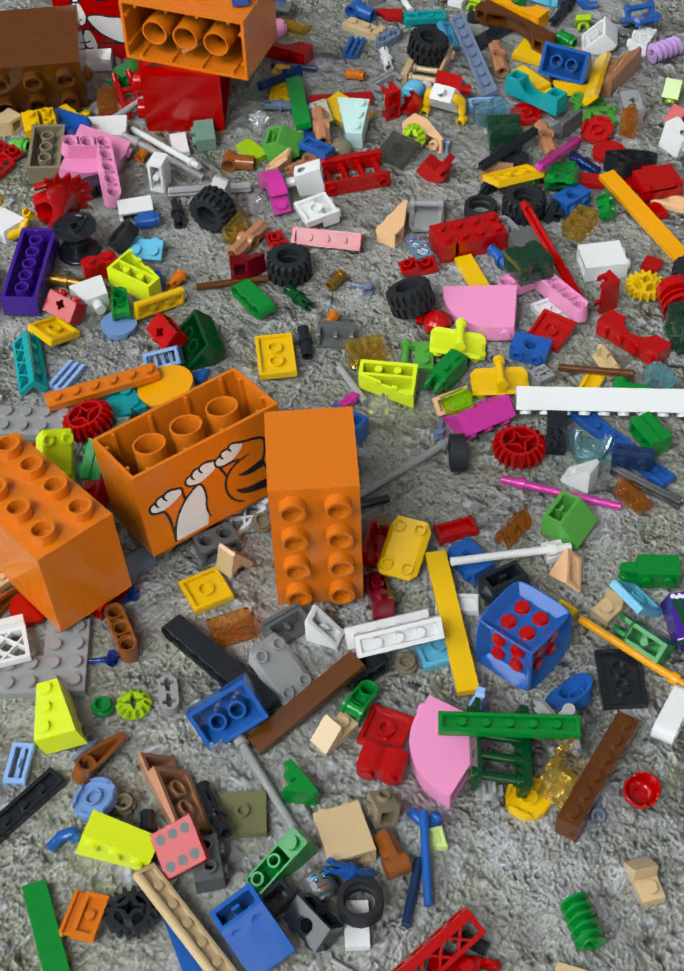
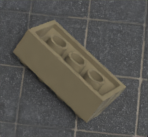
[26,124,66,184]

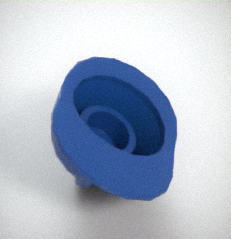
[545,673,593,710]

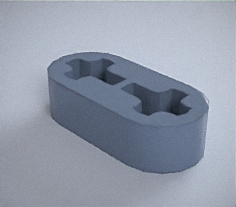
[376,29,401,49]

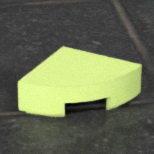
[418,825,448,851]

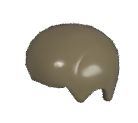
[329,137,352,156]

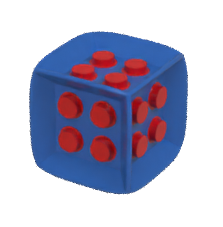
[475,581,572,691]

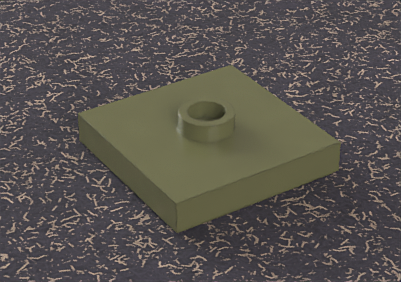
[219,790,267,839]

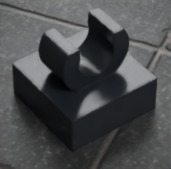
[542,199,564,224]

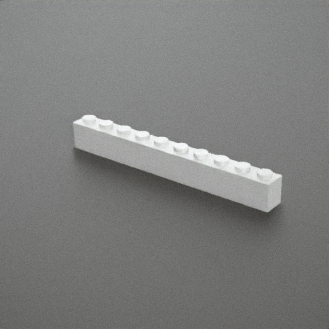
[515,386,684,417]

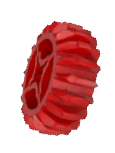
[62,398,115,444]
[492,423,546,471]

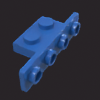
[55,107,92,135]

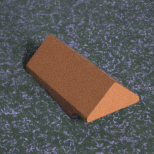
[599,46,642,99]
[137,752,212,835]

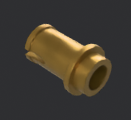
[325,269,347,291]

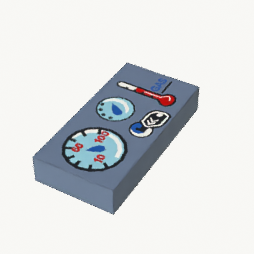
[404,233,434,261]

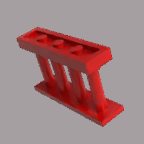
[320,148,391,197]

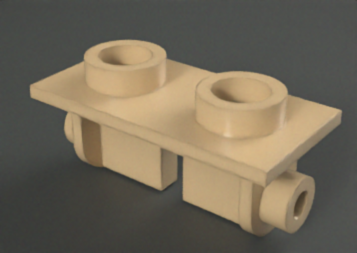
[591,344,621,380]

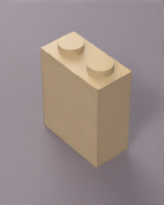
[312,800,376,867]

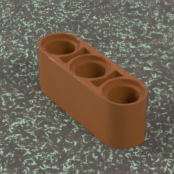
[104,603,140,664]

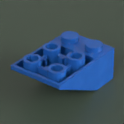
[209,882,296,971]

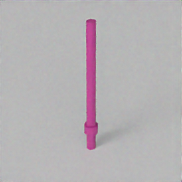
[500,475,622,511]

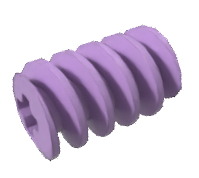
[647,36,683,64]

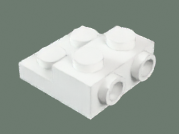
[293,192,341,228]

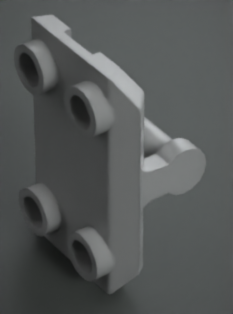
[409,196,445,233]
[248,632,312,705]
[532,698,588,760]

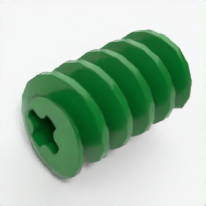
[560,892,607,951]

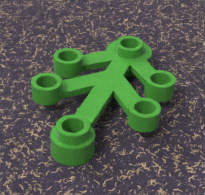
[570,92,617,128]

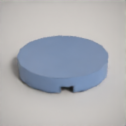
[101,313,138,340]
[72,777,118,822]

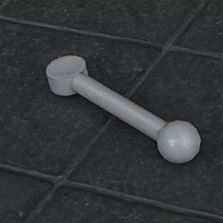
[323,952,354,971]

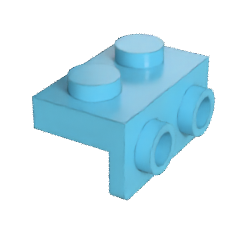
[128,236,167,263]

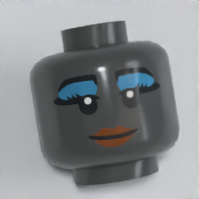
[301,865,337,903]

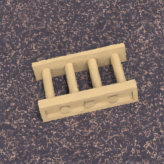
[401,44,456,85]

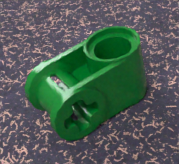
[111,287,131,321]
[340,680,378,723]

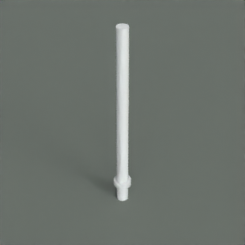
[130,126,202,170]

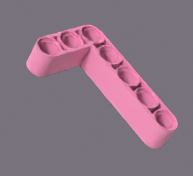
[61,135,121,208]
[498,263,588,323]

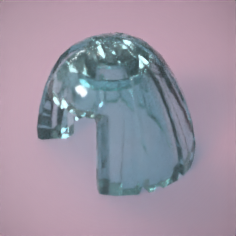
[567,428,615,464]

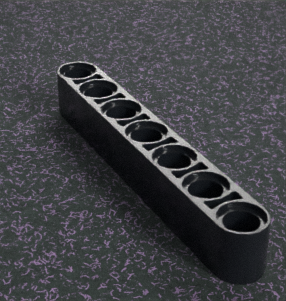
[161,614,280,714]

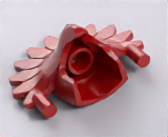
[31,172,93,228]

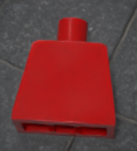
[435,70,471,95]

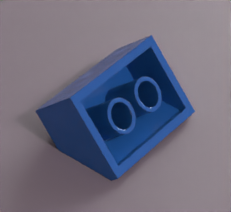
[538,41,592,85]
[186,672,269,753]

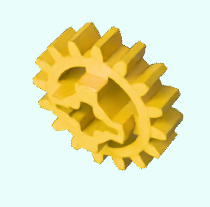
[625,270,663,302]

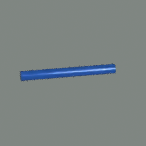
[419,810,434,907]

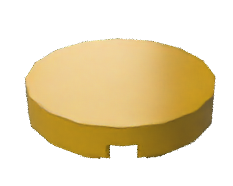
[504,777,552,821]

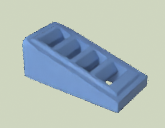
[142,345,185,368]

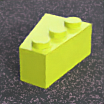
[107,248,162,299]
[358,359,418,409]
[34,678,88,755]
[75,810,155,871]

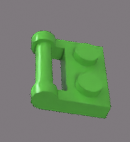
[400,339,434,374]

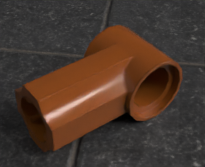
[221,150,256,172]
[373,829,412,880]

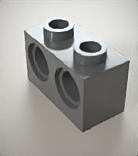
[192,521,242,567]

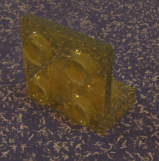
[537,737,579,809]

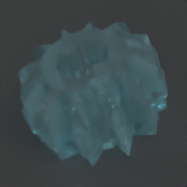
[642,361,676,389]

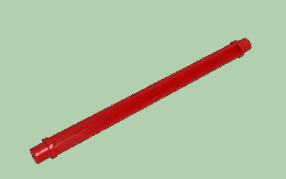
[520,200,590,311]

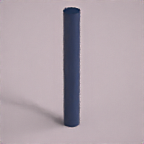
[271,61,318,72]
[401,856,422,928]

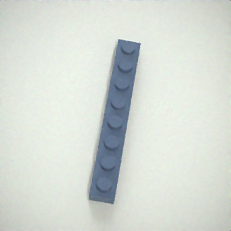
[449,13,499,97]

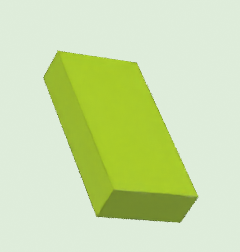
[236,138,267,164]

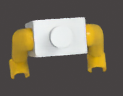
[419,83,468,126]
[0,196,35,244]

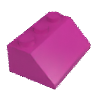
[443,394,516,440]

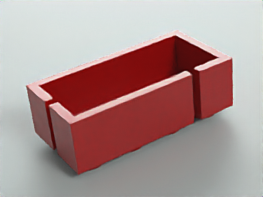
[429,211,508,264]

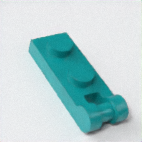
[403,9,447,28]

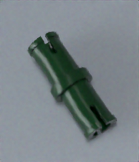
[283,284,314,311]

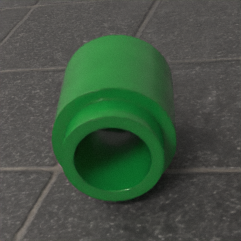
[556,30,578,48]

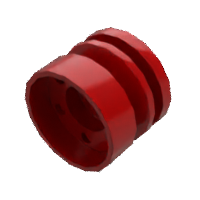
[655,274,684,325]

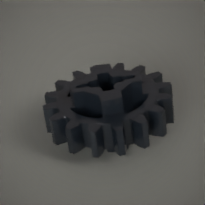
[104,885,159,941]

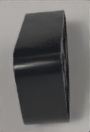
[603,149,658,179]

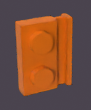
[59,888,110,944]

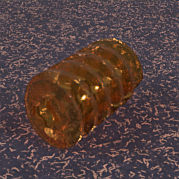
[96,86,118,116]

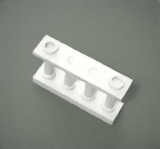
[343,608,445,658]

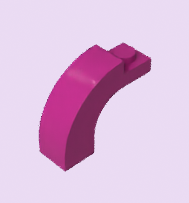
[257,168,292,216]

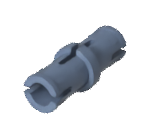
[264,99,292,112]

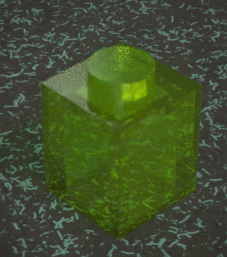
[440,387,474,415]

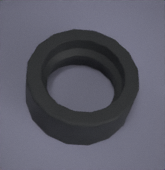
[464,194,497,218]
[108,220,139,254]
[448,433,468,472]
[337,877,384,929]

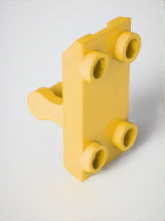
[470,355,529,399]
[377,515,431,582]

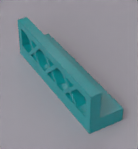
[12,330,49,396]

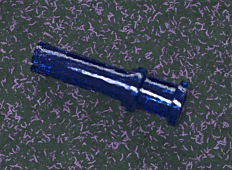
[257,64,303,91]

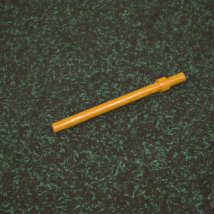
[577,615,684,687]

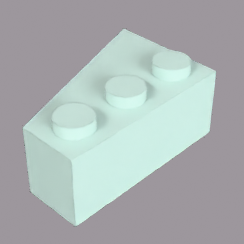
[337,97,370,148]

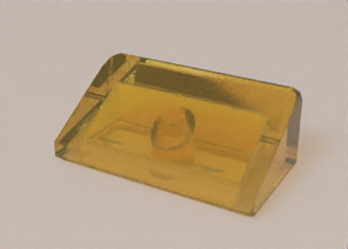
[282,18,312,37]
[222,209,252,245]

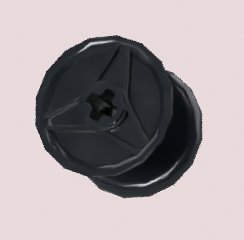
[52,212,101,266]

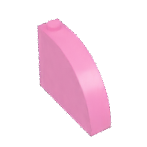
[59,124,132,179]
[443,285,518,341]
[409,695,492,808]

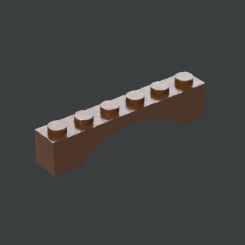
[475,0,556,55]
[555,711,640,842]

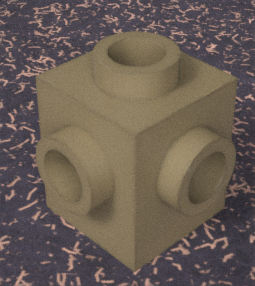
[363,789,400,829]

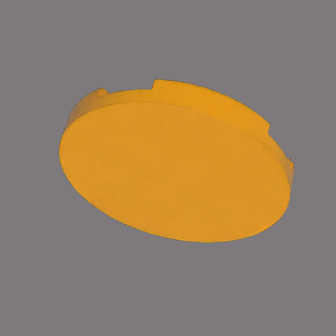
[137,365,195,407]

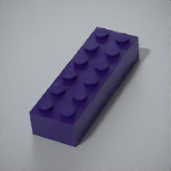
[0,228,60,316]

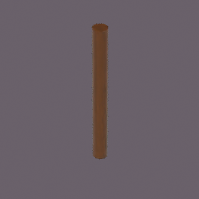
[196,275,268,290]
[558,364,635,378]

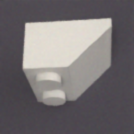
[581,16,618,55]

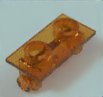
[619,103,638,139]
[612,475,653,517]
[495,508,532,549]

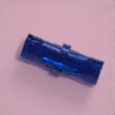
[569,151,601,174]

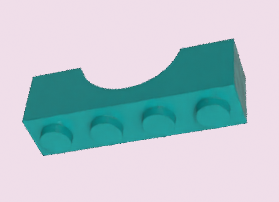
[505,69,567,116]

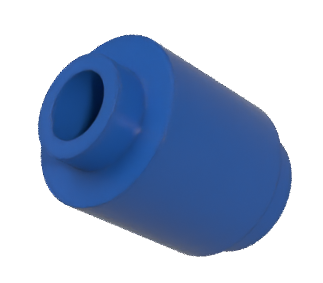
[134,210,160,230]

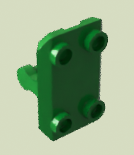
[544,161,580,190]

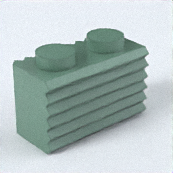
[191,119,217,152]

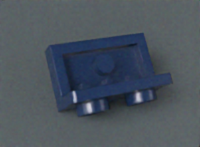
[611,443,656,472]

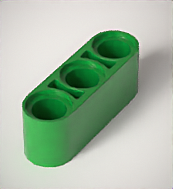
[231,279,275,320]

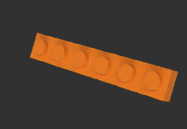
[44,362,161,412]

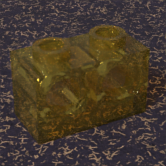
[561,204,598,244]
[344,334,386,369]

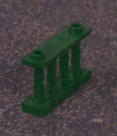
[466,697,533,798]

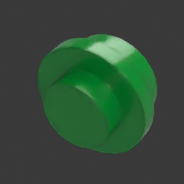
[91,696,114,718]

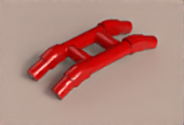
[110,69,141,119]

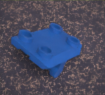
[619,0,661,27]

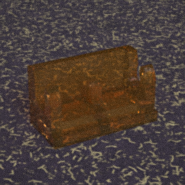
[206,607,257,649]

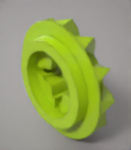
[401,123,426,150]
[115,688,152,720]

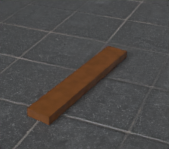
[246,651,366,756]

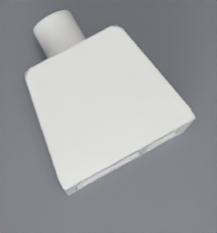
[658,116,684,158]
[286,159,326,196]
[69,275,110,315]

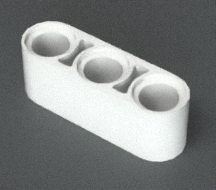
[650,684,684,746]

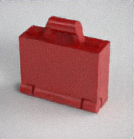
[631,163,684,202]

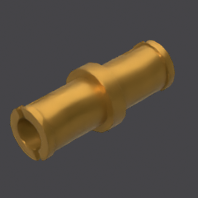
[48,273,86,288]

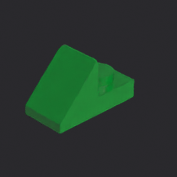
[282,759,319,806]

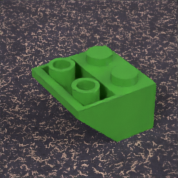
[262,125,305,162]
[541,490,598,550]

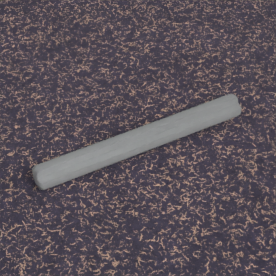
[167,182,251,197]

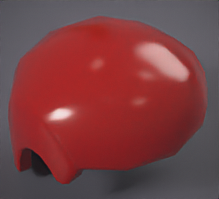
[401,90,422,116]
[423,310,452,335]
[622,771,662,810]

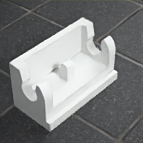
[117,195,154,222]

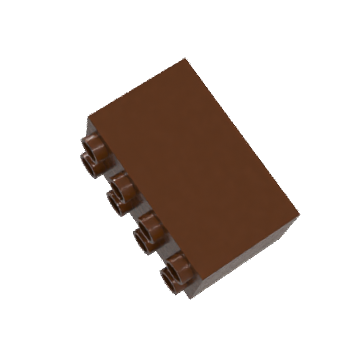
[0,5,88,113]

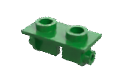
[596,188,617,222]

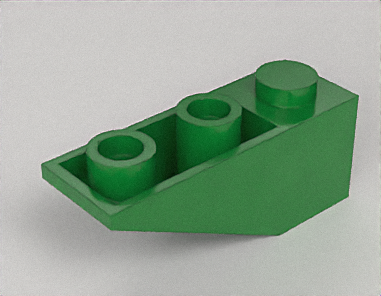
[244,826,320,895]

